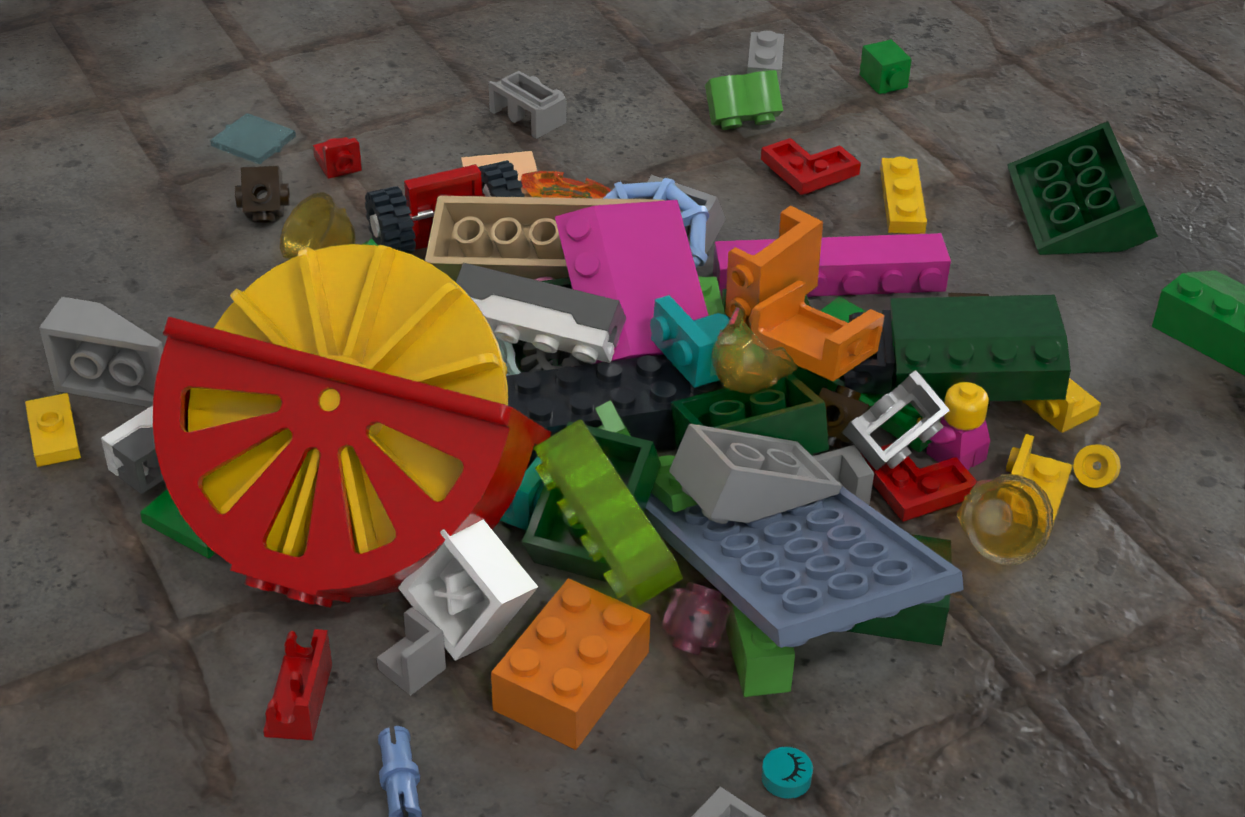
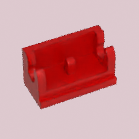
[263,629,332,741]

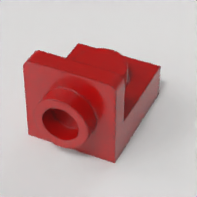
[313,137,362,179]

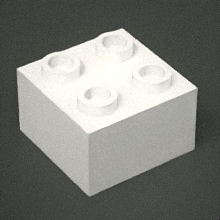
[398,519,538,661]

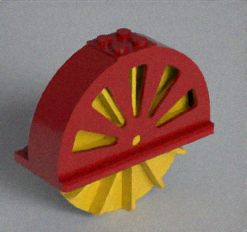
[153,244,551,608]

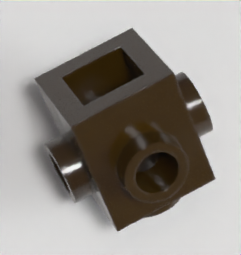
[235,166,290,223]
[817,385,872,449]

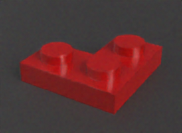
[760,138,861,195]
[860,443,980,522]

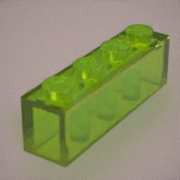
[534,419,683,608]

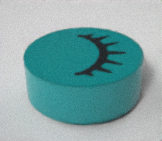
[761,747,813,799]

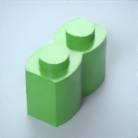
[705,70,783,130]

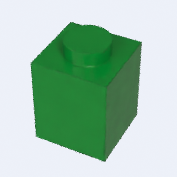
[859,39,912,94]

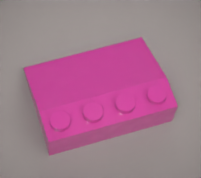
[555,200,709,364]

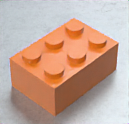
[491,578,651,750]

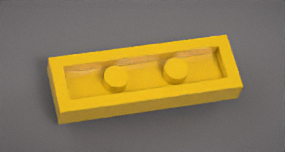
[880,156,927,234]

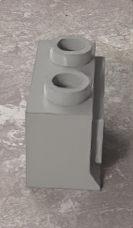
[489,71,567,139]
[842,370,950,471]

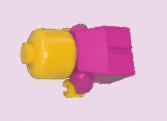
[917,382,990,470]

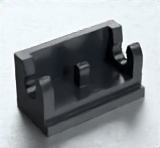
[844,310,895,395]

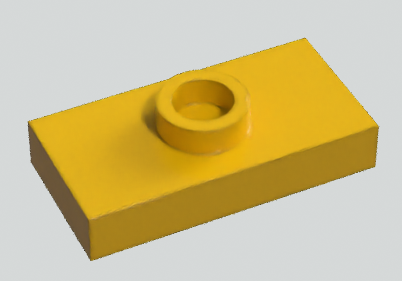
[25,393,81,467]

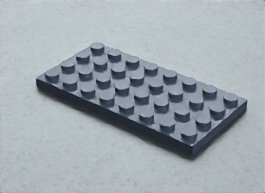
[642,486,964,648]

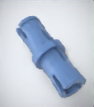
[378,726,422,817]

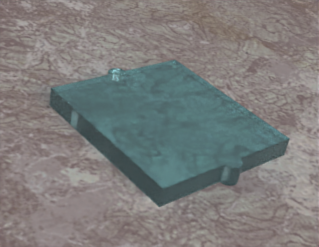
[210,113,296,164]

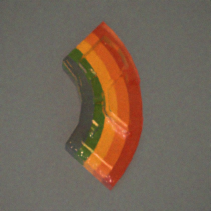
[521,171,611,199]

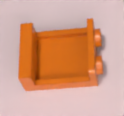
[725,205,823,329]
[749,280,885,381]

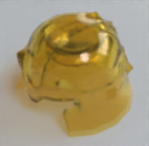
[280,192,356,259]
[711,308,797,394]
[957,474,1053,565]

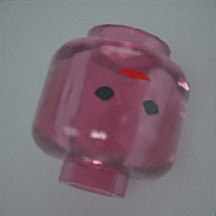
[662,581,730,655]

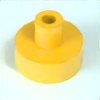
[1073,444,1121,488]

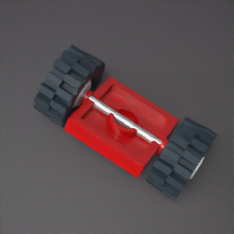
[365,160,525,254]

